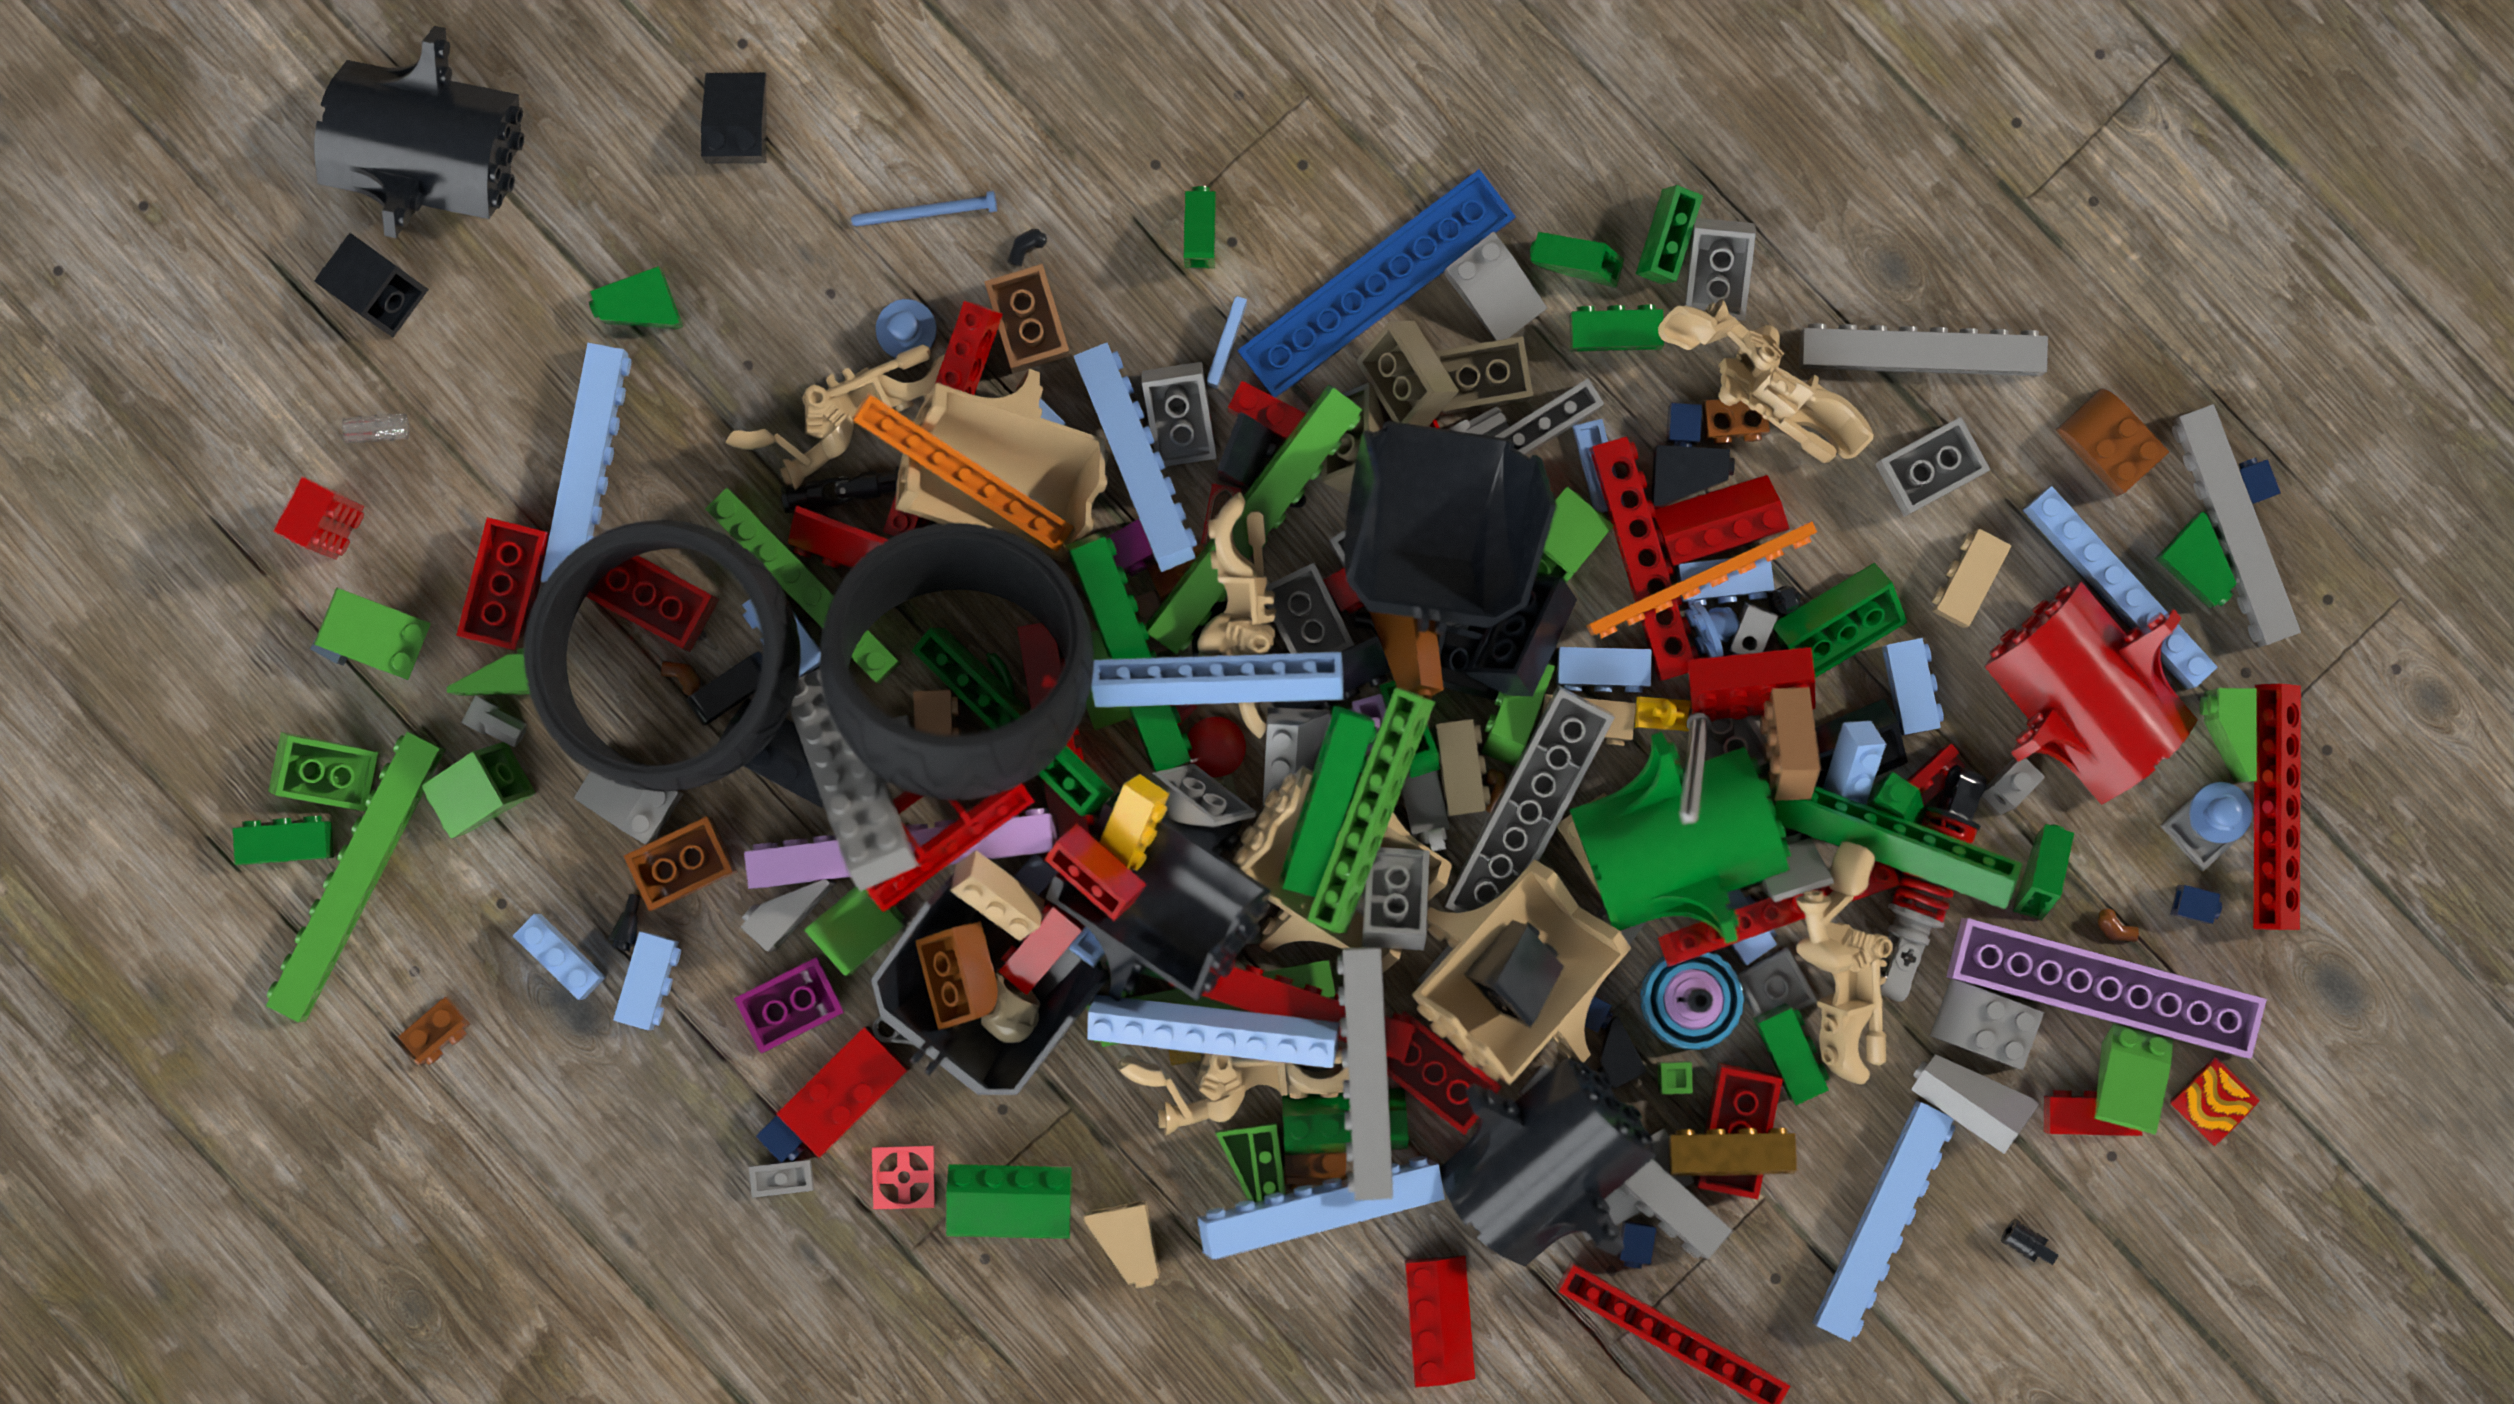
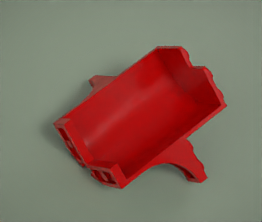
[1984,582,2198,805]

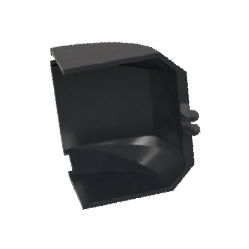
[1344,421,1557,635]
[871,867,1110,1095]

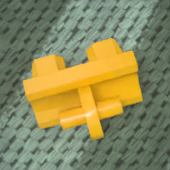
[1634,697,1691,732]

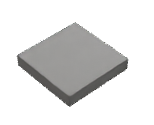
[2160,785,2248,871]
[1737,947,1817,1016]

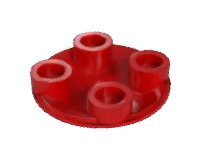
[1187,717,1246,778]

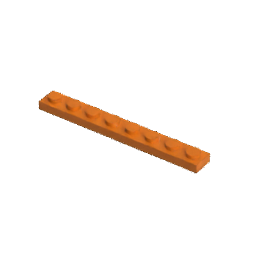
[852,393,1074,552]
[1586,522,1817,639]

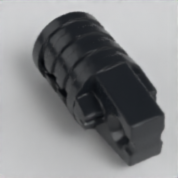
[1769,586,1801,616]
[2001,1219,2059,1265]

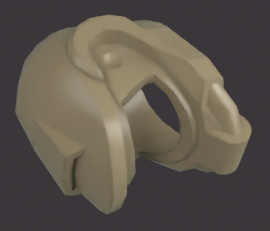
[981,968,1040,1043]

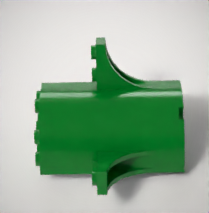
[1570,731,1791,944]

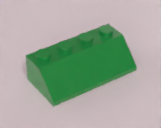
[1772,562,1908,678]
[1282,1088,1409,1155]
[946,1164,1073,1239]

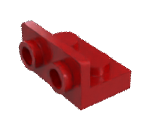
[1906,743,1965,806]

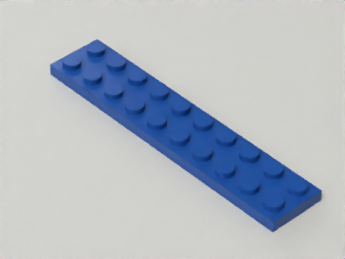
[1238,169,1516,398]

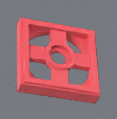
[872,1145,935,1209]

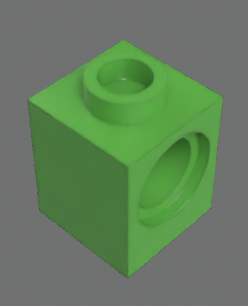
[1657,1061,1693,1094]

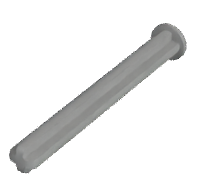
[1680,713,1712,824]

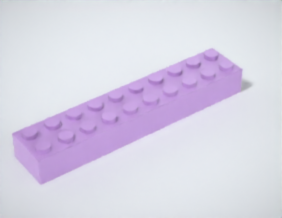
[744,808,1059,889]
[1946,918,2267,1059]

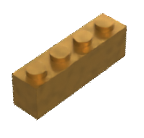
[1668,1128,1797,1176]

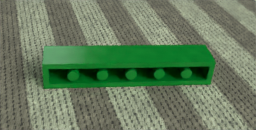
[1278,706,1377,897]

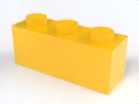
[1100,774,1169,871]

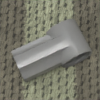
[1448,406,1509,437]
[461,695,528,747]

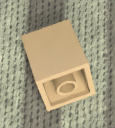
[1084,1200,1160,1288]

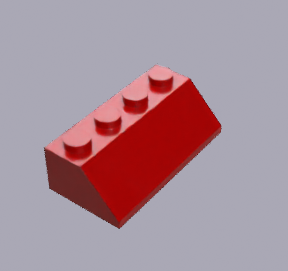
[1654,475,1790,568]
[788,506,888,569]
[1404,1255,1475,1388]

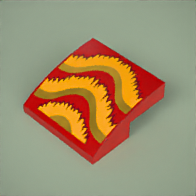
[2170,1056,2260,1147]

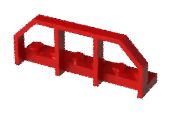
[866,783,1034,912]

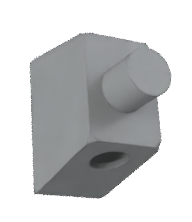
[1728,601,1777,655]
[1982,757,2045,815]

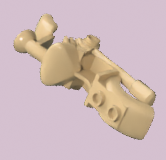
[1658,299,1874,463]
[725,344,945,491]
[1198,492,1276,739]
[1796,842,1892,1085]
[1117,1046,1349,1136]

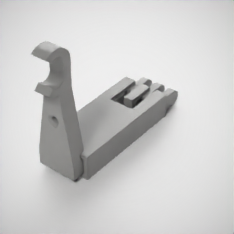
[1401,771,1450,851]

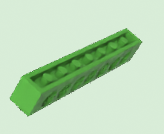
[1307,687,1435,933]

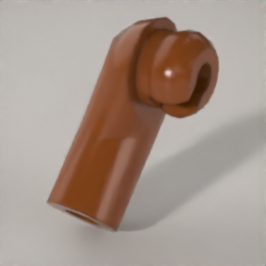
[661,661,701,696]
[1485,768,1507,813]
[2098,908,2139,942]

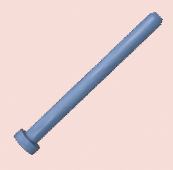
[851,191,997,227]

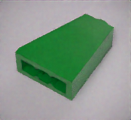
[1183,186,1216,269]
[1530,232,1624,288]
[588,266,684,329]
[2155,512,2237,608]
[1866,772,1925,825]
[2013,823,2074,921]

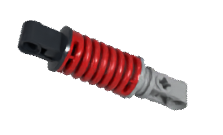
[1880,765,1986,1002]

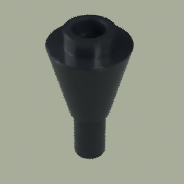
[607,894,641,951]

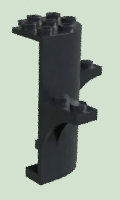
[314,26,525,238]
[1046,790,1271,1002]
[1439,1057,1657,1267]

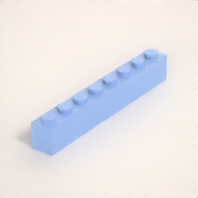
[1074,342,1197,572]
[541,343,631,583]
[2022,486,2218,690]
[1091,652,1343,707]
[1087,995,1340,1068]
[1812,1101,1955,1342]
[1197,1156,1445,1260]

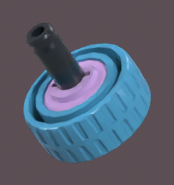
[1640,952,1744,1050]

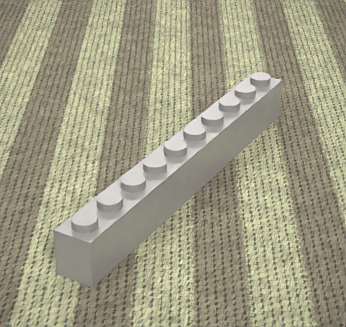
[1329,378,1604,567]

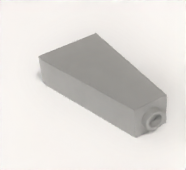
[1911,1055,2040,1154]

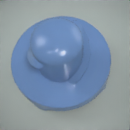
[876,299,937,358]
[1684,602,1739,658]
[2189,782,2252,843]

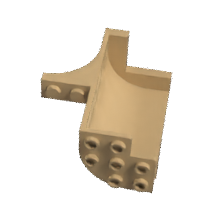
[895,369,1108,563]
[1233,766,1452,974]
[1412,859,1632,1085]

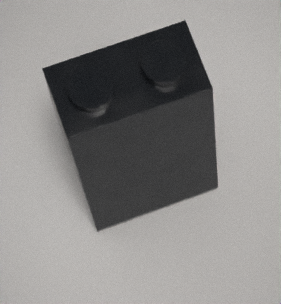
[314,233,429,338]
[1464,920,1564,1027]

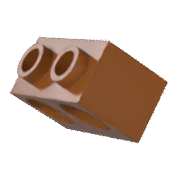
[1702,399,1770,445]

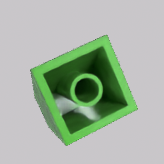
[1536,487,1614,583]
[421,742,536,839]
[804,886,906,976]

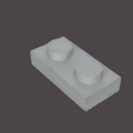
[749,1159,814,1198]

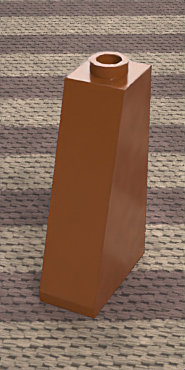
[1369,611,1444,699]

